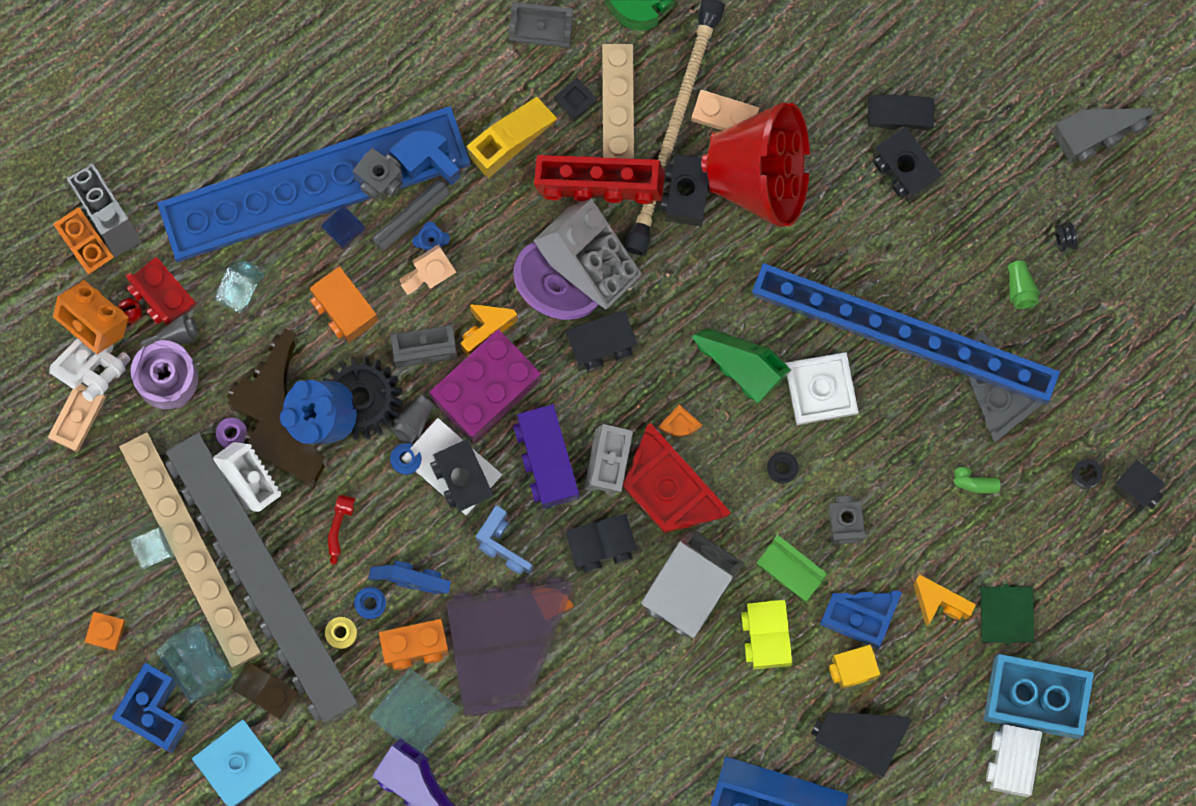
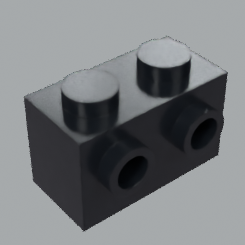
[566,310,638,373]

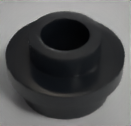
[767,452,799,484]

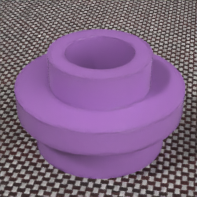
[216,418,248,448]

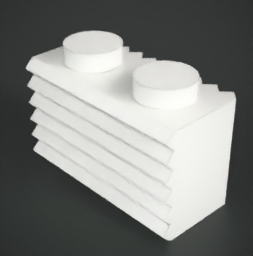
[213,442,281,512]
[986,725,1042,797]

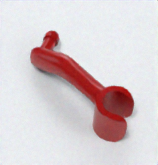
[328,495,356,565]

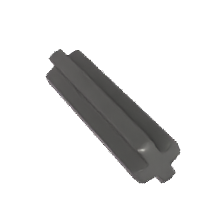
[373,180,449,251]

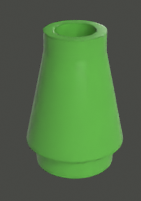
[1008,261,1040,309]

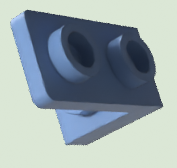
[476,505,533,575]

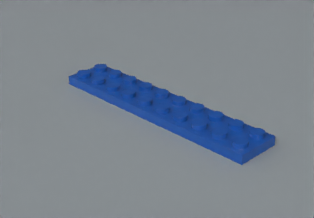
[157,106,471,262]

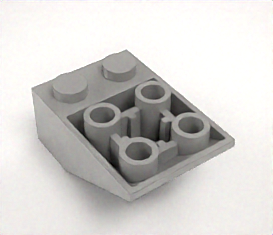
[533,199,642,309]

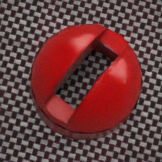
[117,298,142,324]

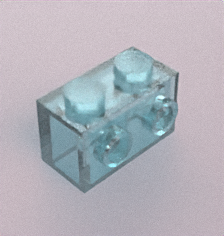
[156,624,233,704]

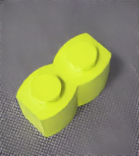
[741,600,792,670]

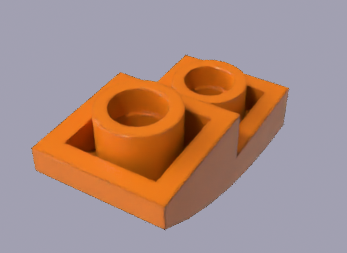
[53,207,114,275]

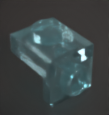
[214,261,265,313]

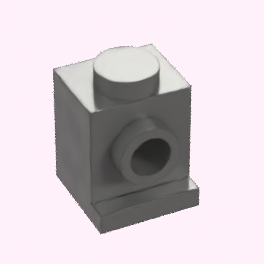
[828,496,866,545]

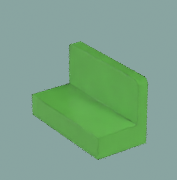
[756,535,827,603]

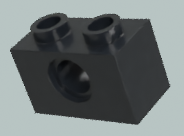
[873,127,942,204]
[660,154,709,227]
[430,438,494,512]

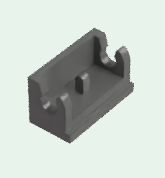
[509,2,573,48]
[390,324,458,368]

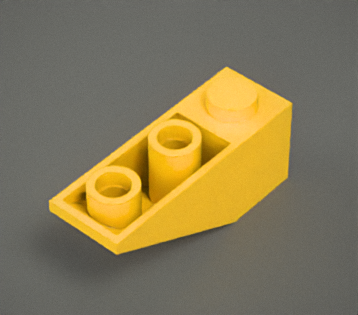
[467,97,557,179]

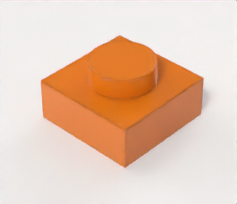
[85,612,126,652]

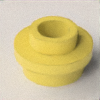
[325,617,357,649]

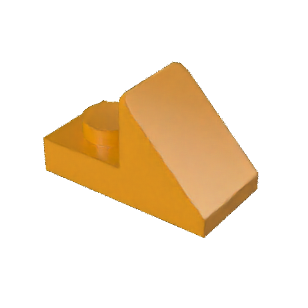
[461,304,518,357]
[913,574,976,626]

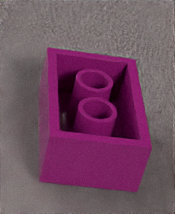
[429,329,542,444]

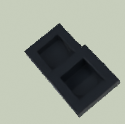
[868,95,934,131]

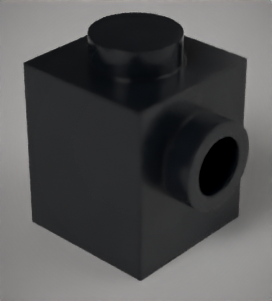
[1111,459,1166,512]

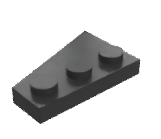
[968,332,1043,444]

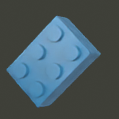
[983,654,1094,739]

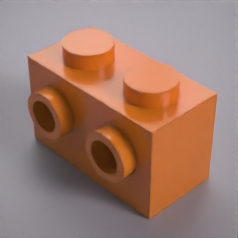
[309,266,379,343]
[53,280,129,355]
[379,619,449,670]

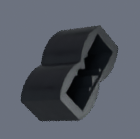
[566,514,637,574]

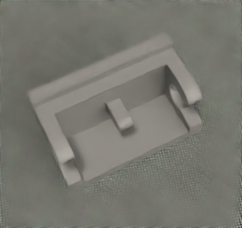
[584,424,633,494]

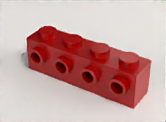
[534,155,665,204]

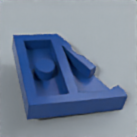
[368,561,451,594]
[820,591,902,650]

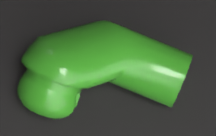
[953,467,1000,493]

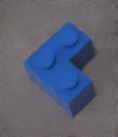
[112,663,188,754]

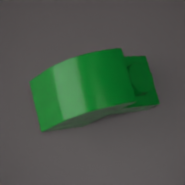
[605,0,675,31]

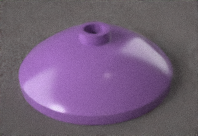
[513,242,598,320]

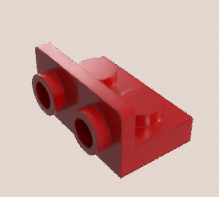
[125,257,197,326]

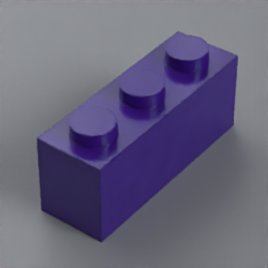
[513,405,579,509]

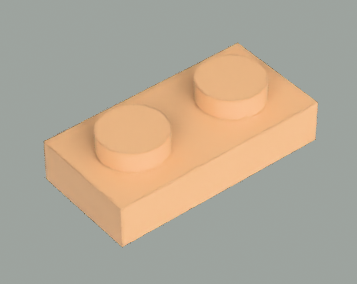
[691,90,759,130]
[48,384,106,453]

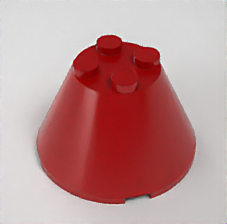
[701,102,810,227]

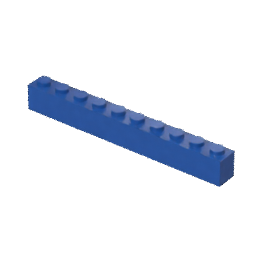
[752,263,1060,405]

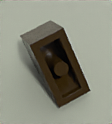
[231,662,302,723]

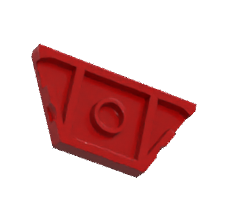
[623,423,731,534]

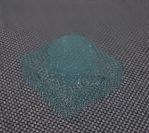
[130,527,174,569]

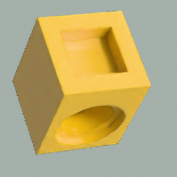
[829,644,880,689]

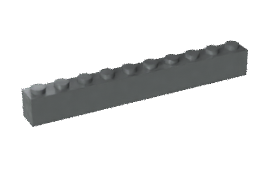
[165,433,359,726]

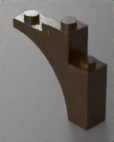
[227,328,328,489]

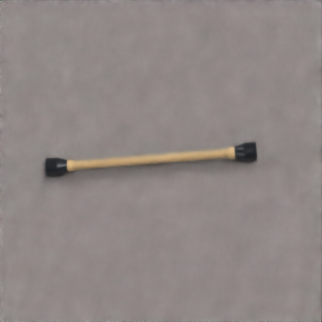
[623,0,725,256]

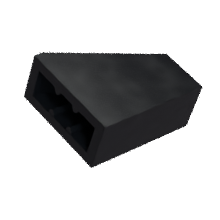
[810,712,912,779]

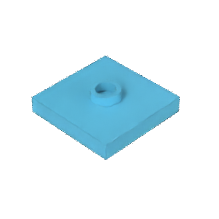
[192,719,282,806]

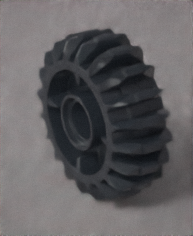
[323,356,403,441]

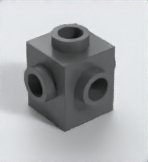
[352,148,403,201]

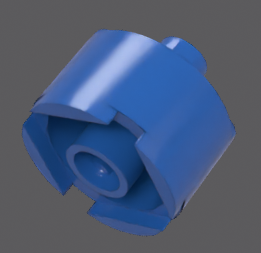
[280,380,357,444]

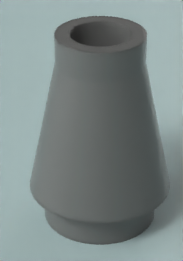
[391,396,434,444]

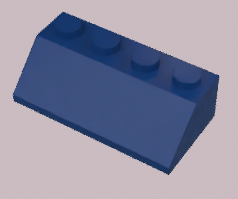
[710,756,849,806]

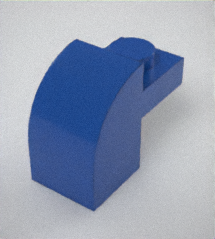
[389,130,461,186]

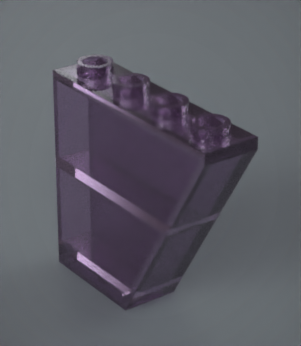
[446,577,573,718]

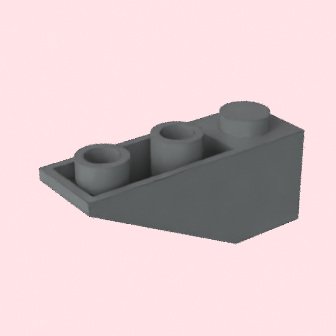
[1052,109,1155,163]
[67,163,142,257]

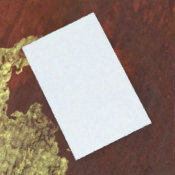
[402,418,502,515]

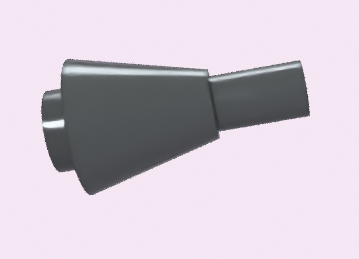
[140,313,199,348]

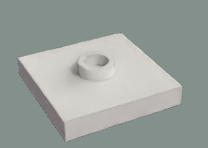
[785,352,859,425]

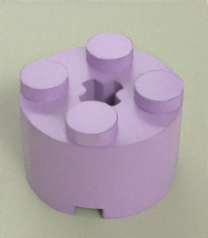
[131,340,198,409]

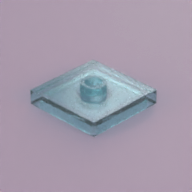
[369,668,460,754]

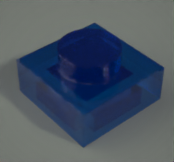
[321,205,365,250]

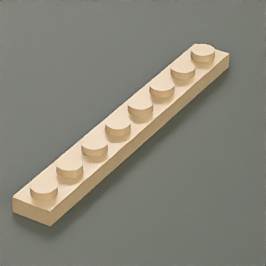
[119,432,261,669]

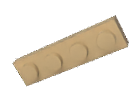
[602,44,634,159]

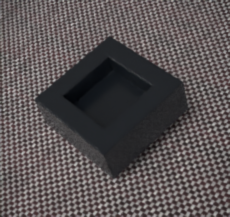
[554,77,597,122]

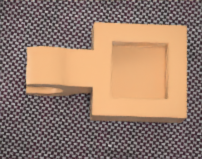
[399,244,456,295]

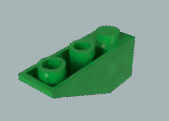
[691,328,792,403]

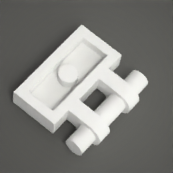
[49,338,131,401]

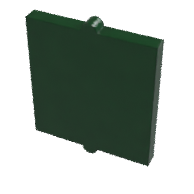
[980,584,1035,646]

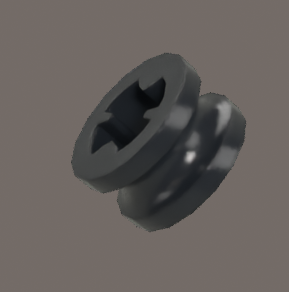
[1055,222,1078,252]
[1072,459,1102,489]

